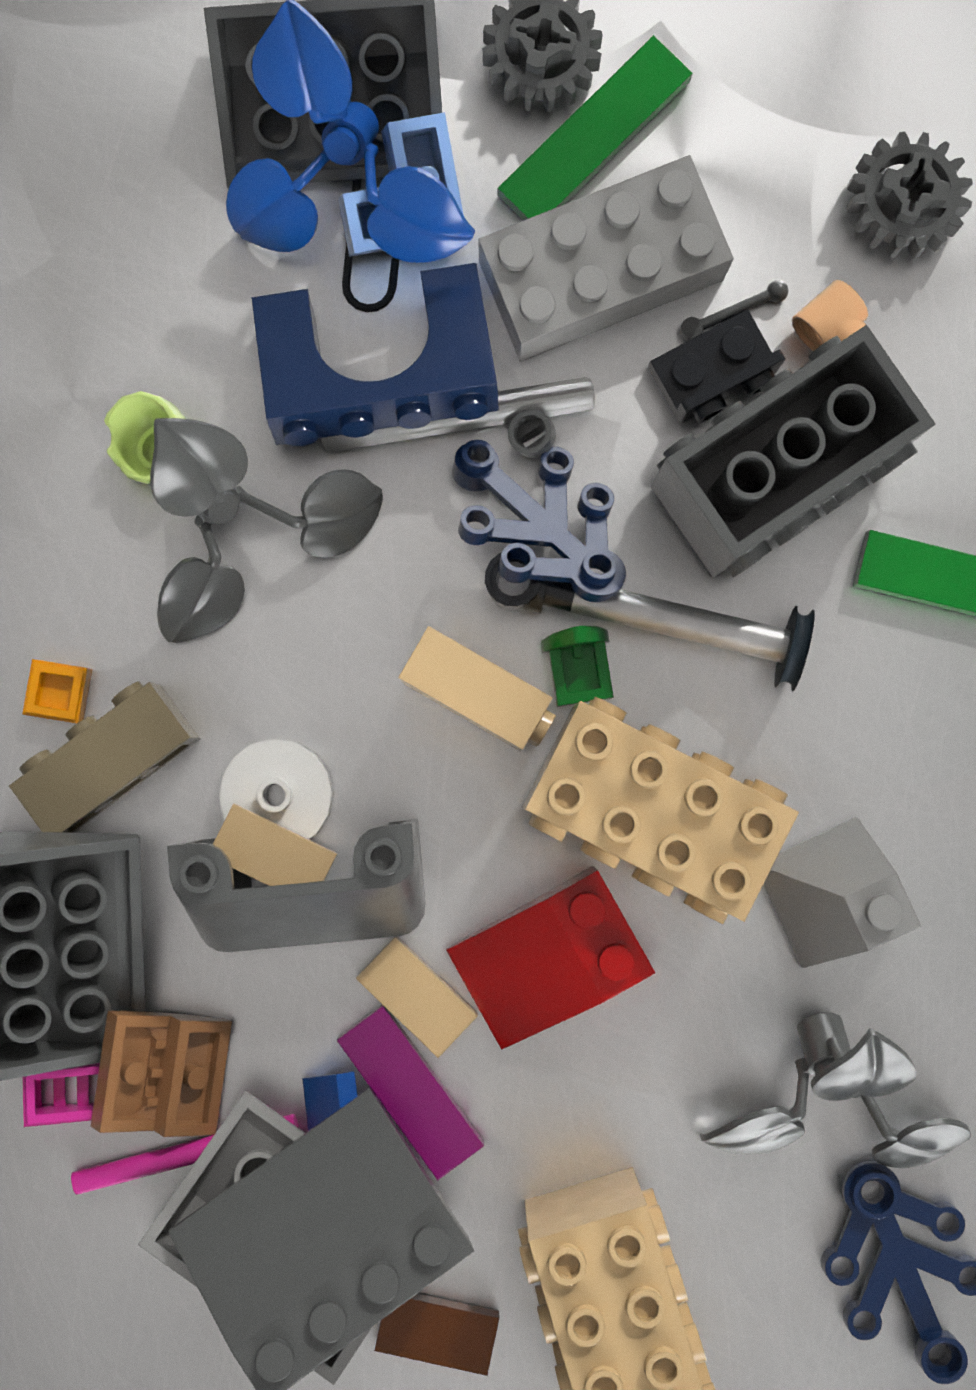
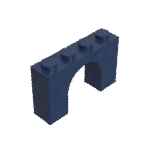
[251,263,499,446]

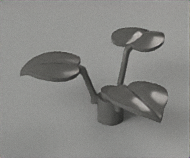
[150,418,383,643]
[700,1013,971,1168]

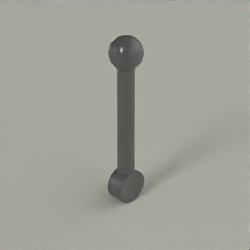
[680,280,789,341]

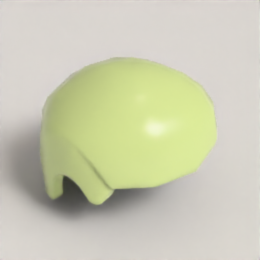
[104,391,186,485]

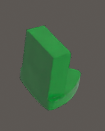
[541,626,614,707]

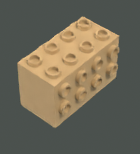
[522,697,799,924]
[518,1167,715,1390]

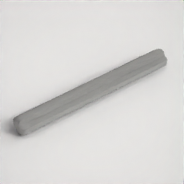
[321,377,595,453]

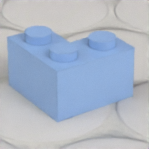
[338,112,464,257]

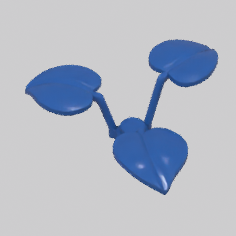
[226,0,475,263]

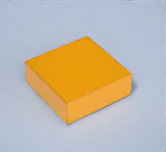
[22,659,93,723]

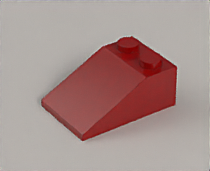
[446,866,656,1050]

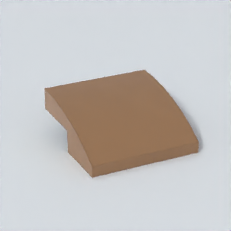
[90,1010,232,1137]

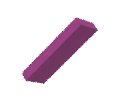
[337,1005,484,1180]

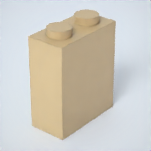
[398,626,556,752]

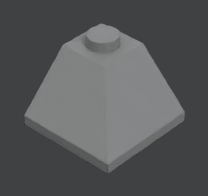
[763,817,922,968]

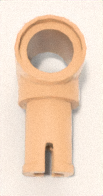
[791,280,868,351]

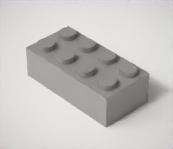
[478,155,734,362]

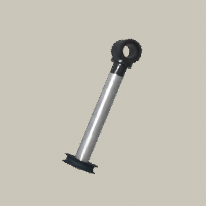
[485,552,815,692]

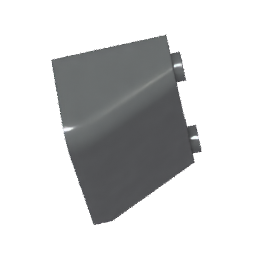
[167,819,426,952]

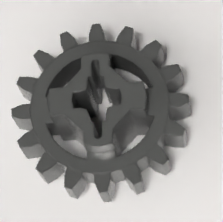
[482,0,603,112]
[846,131,973,259]

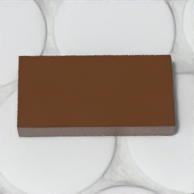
[374,1293,499,1376]

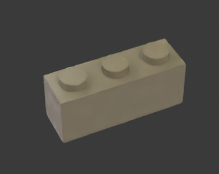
[9,681,201,833]

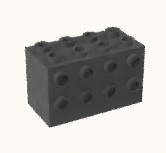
[650,325,936,578]

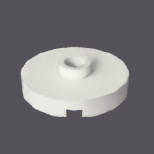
[219,739,334,840]

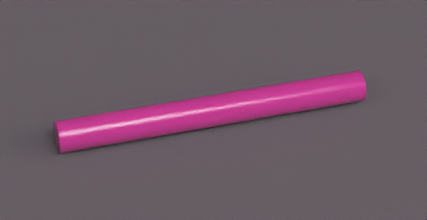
[71,1114,299,1195]

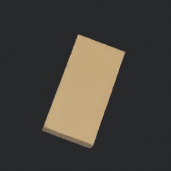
[213,803,338,886]
[356,936,478,1058]

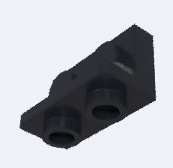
[648,309,786,425]

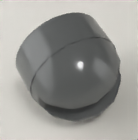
[508,409,556,458]

